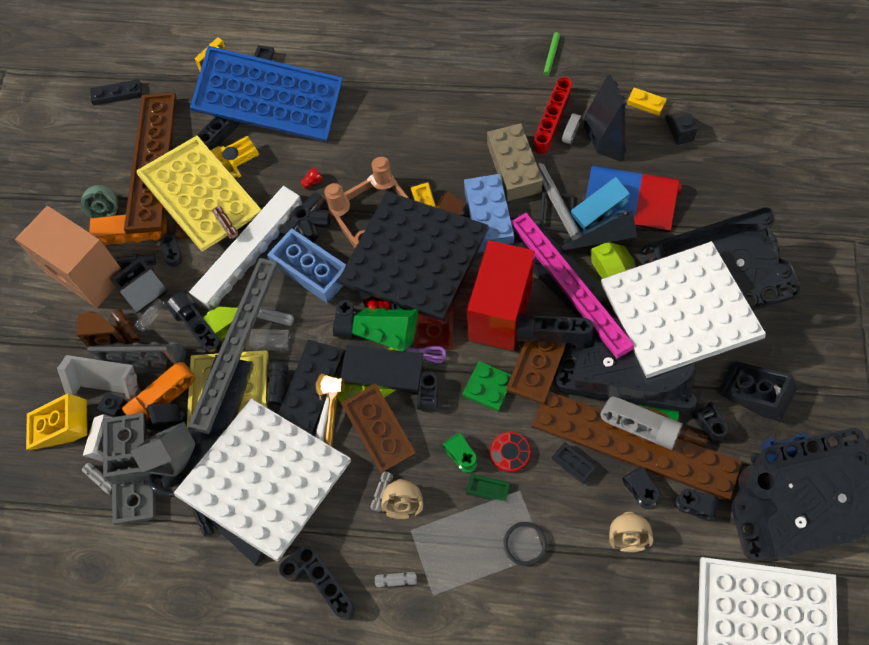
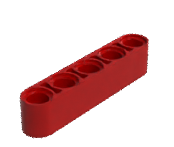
[534,77,572,154]

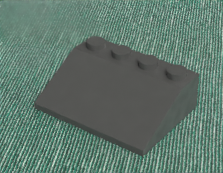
[87,342,186,373]

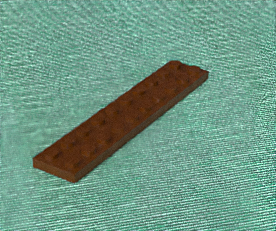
[124,92,177,234]
[532,391,742,501]

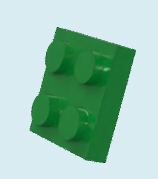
[462,361,512,412]

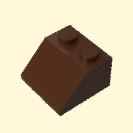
[76,311,128,347]

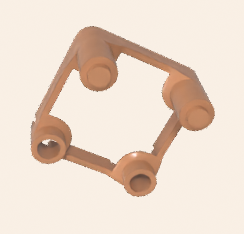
[324,157,408,248]

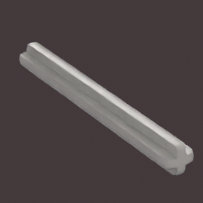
[537,163,580,237]

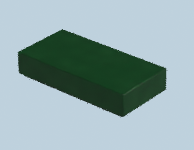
[466,474,511,504]

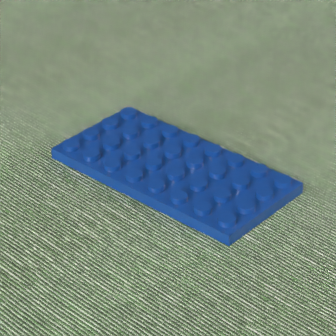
[190,46,343,142]

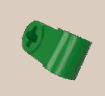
[442,433,477,473]

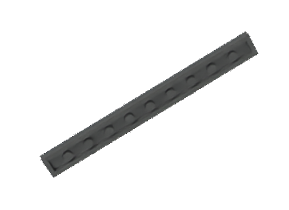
[188,258,278,434]

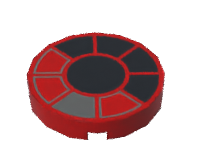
[490,432,531,473]

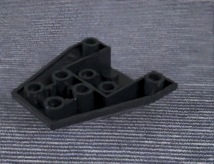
[584,75,626,162]

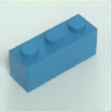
[571,177,630,230]

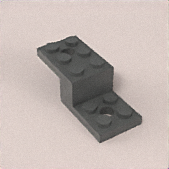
[103,413,156,526]

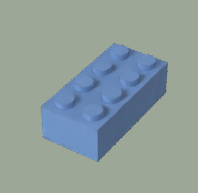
[464,174,514,253]
[267,228,346,304]

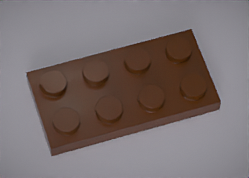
[506,328,567,405]
[341,383,416,474]

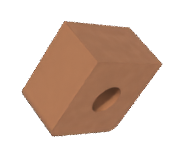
[15,206,122,308]

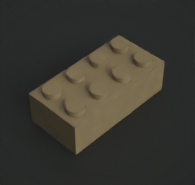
[487,123,543,201]

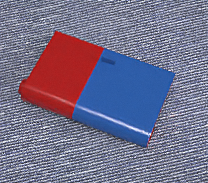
[585,166,682,231]

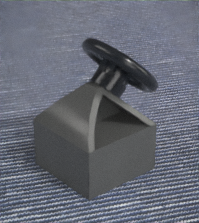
[130,422,196,497]

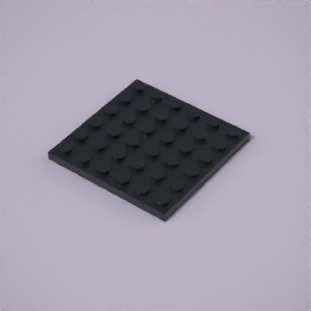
[338,191,489,322]

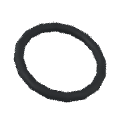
[503,522,547,566]

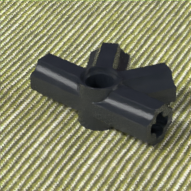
[279,192,331,242]

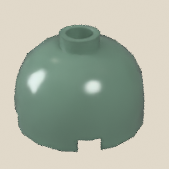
[81,185,118,219]

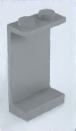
[57,355,140,403]

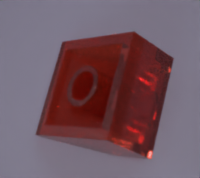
[415,305,454,349]

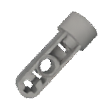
[600,397,683,450]

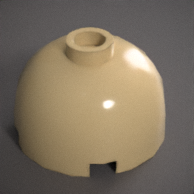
[381,480,423,519]
[609,512,653,552]

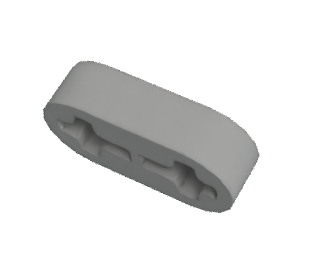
[562,113,582,144]

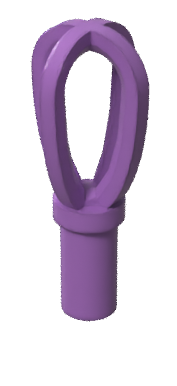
[405,346,446,363]

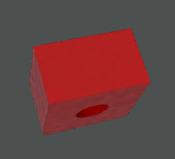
[467,240,535,351]

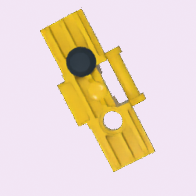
[210,136,259,178]

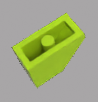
[203,307,238,341]

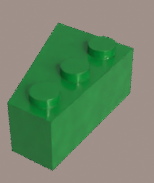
[352,308,419,352]

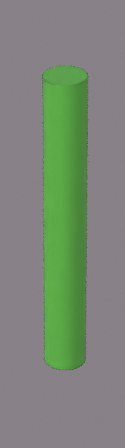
[543,32,560,76]

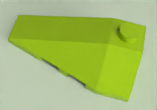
[591,242,636,279]

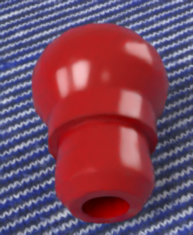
[301,168,323,189]
[367,300,391,310]

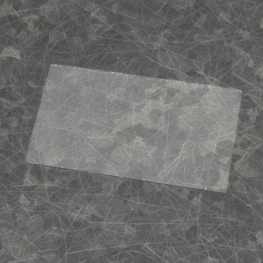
[411,491,542,596]

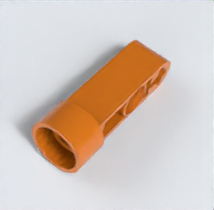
[122,362,195,423]

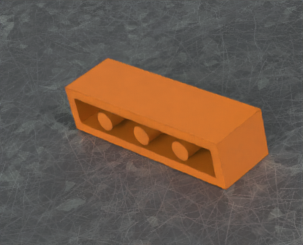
[89,215,167,246]

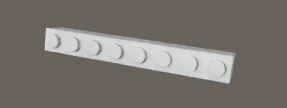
[189,186,303,311]

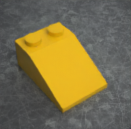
[26,393,87,450]

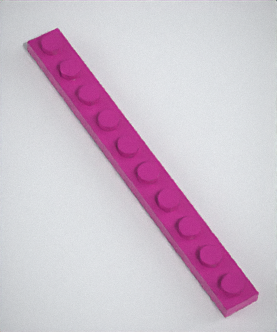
[511,213,634,359]

